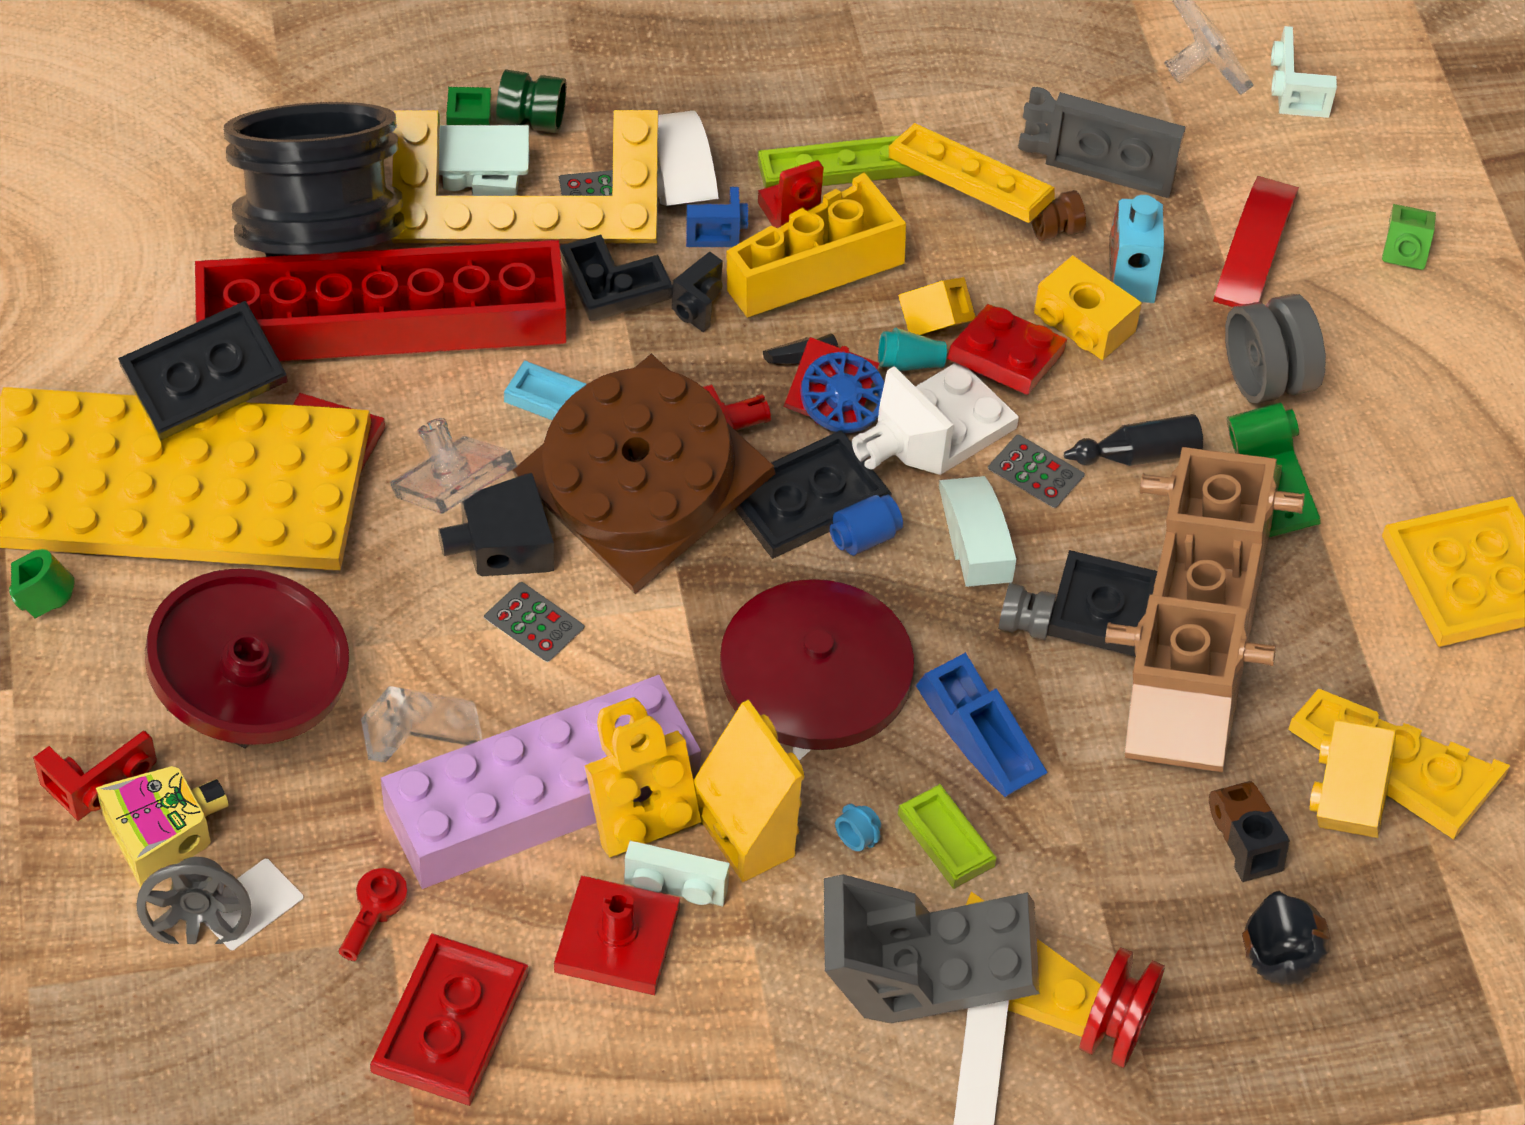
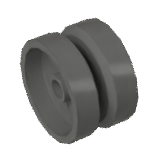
[1225,294,1326,404]

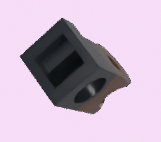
[1209,781,1290,882]

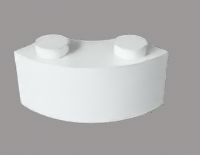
[658,111,719,206]

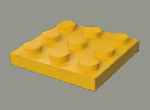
[1382,496,1525,647]

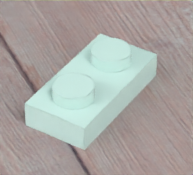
[624,841,730,906]

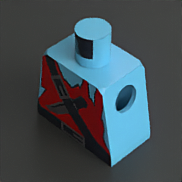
[1109,195,1164,303]

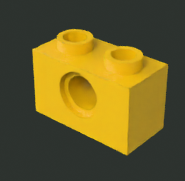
[1034,255,1142,361]

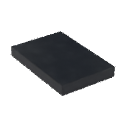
[118,301,288,441]
[735,430,892,559]

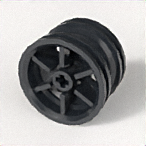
[224,102,405,254]

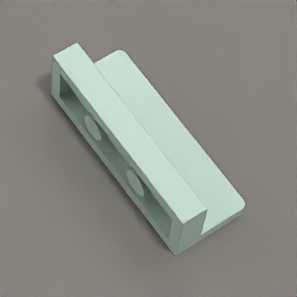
[439,125,529,175]

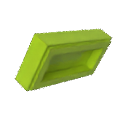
[898,784,997,889]

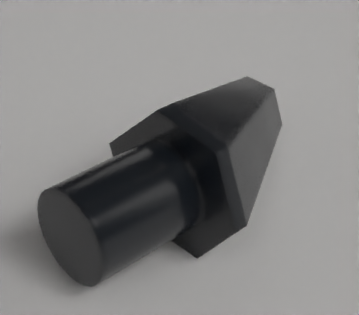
[763,333,838,364]

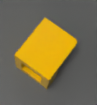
[898,277,975,335]

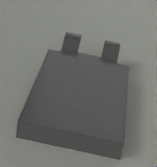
[1018,87,1186,198]

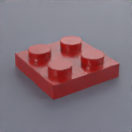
[947,304,1068,395]

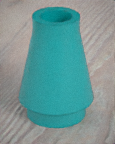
[878,327,947,371]

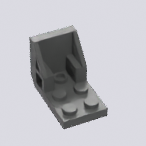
[824,874,1040,1023]

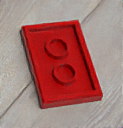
[370,933,528,1106]

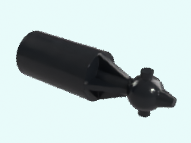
[1064,414,1203,466]

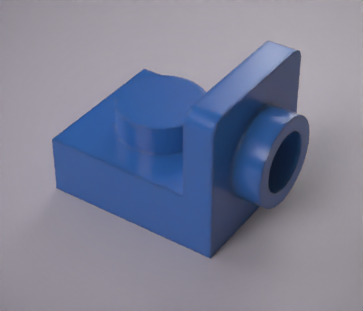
[686,187,748,247]

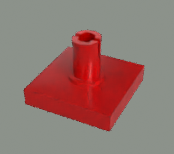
[554,875,680,996]

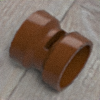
[1031,190,1086,241]

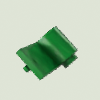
[1227,402,1321,538]

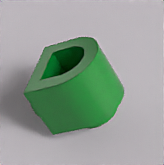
[9,549,75,618]

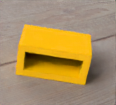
[1309,720,1396,838]

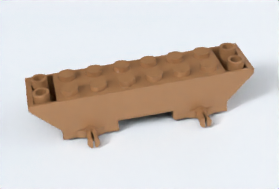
[1105,447,1305,772]

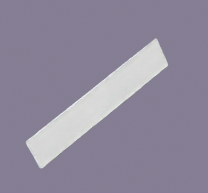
[954,1000,1009,1125]

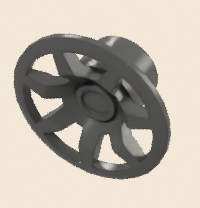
[136,857,251,944]

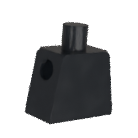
[438,473,554,577]

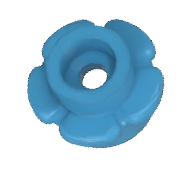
[835,803,881,851]

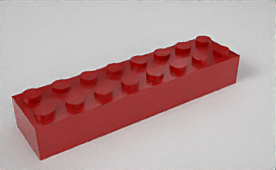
[195,240,566,361]

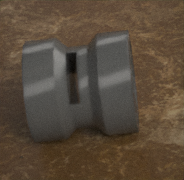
[998,583,1057,640]

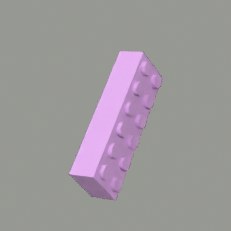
[381,675,701,889]

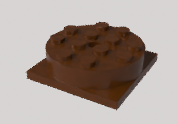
[512,353,776,594]

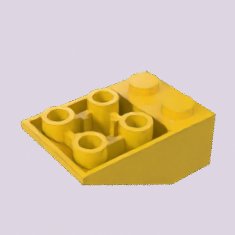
[693,700,805,883]

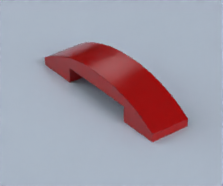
[1213,176,1299,307]

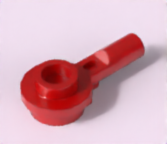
[338,868,408,961]

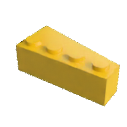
[726,172,906,318]

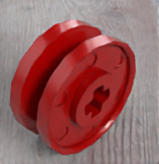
[1079,947,1165,1068]

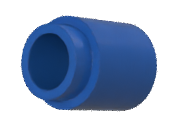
[830,495,903,556]

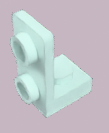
[1271,26,1337,118]

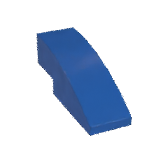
[915,652,1048,797]

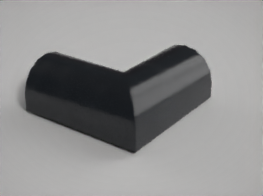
[560,234,673,321]

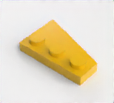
[966,891,1101,1037]

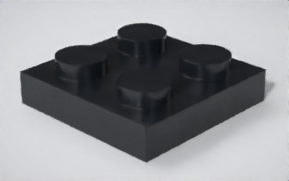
[1047,550,1158,657]

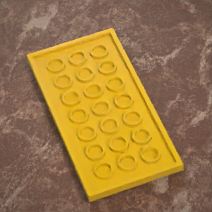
[0,387,371,570]

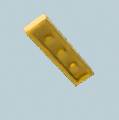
[888,123,1055,223]

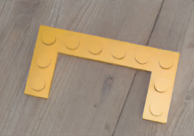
[391,110,659,243]

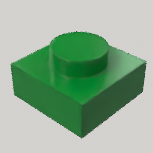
[446,86,492,125]

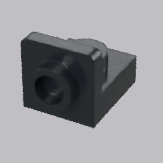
[672,251,723,332]

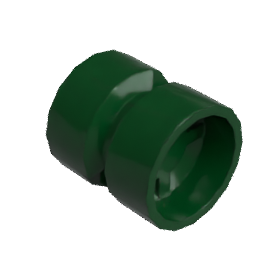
[496,69,567,133]

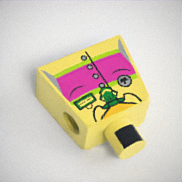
[96,766,229,888]

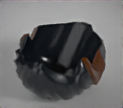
[1242,891,1331,986]

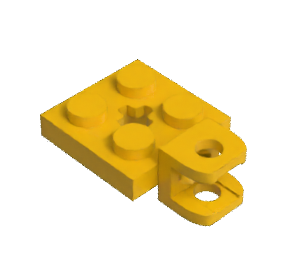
[584,697,701,858]

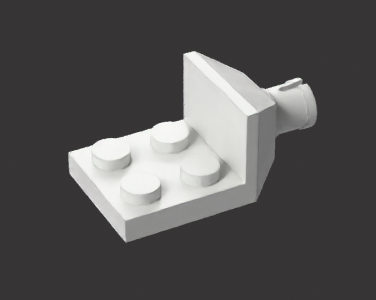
[852,363,1019,475]

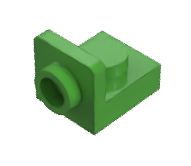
[1382,204,1436,270]

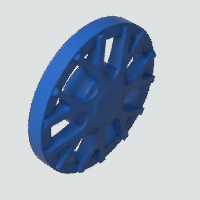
[800,352,884,433]

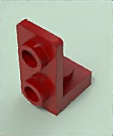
[758,160,824,228]
[33,731,157,821]

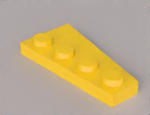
[1288,688,1510,840]

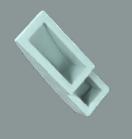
[939,476,1016,587]

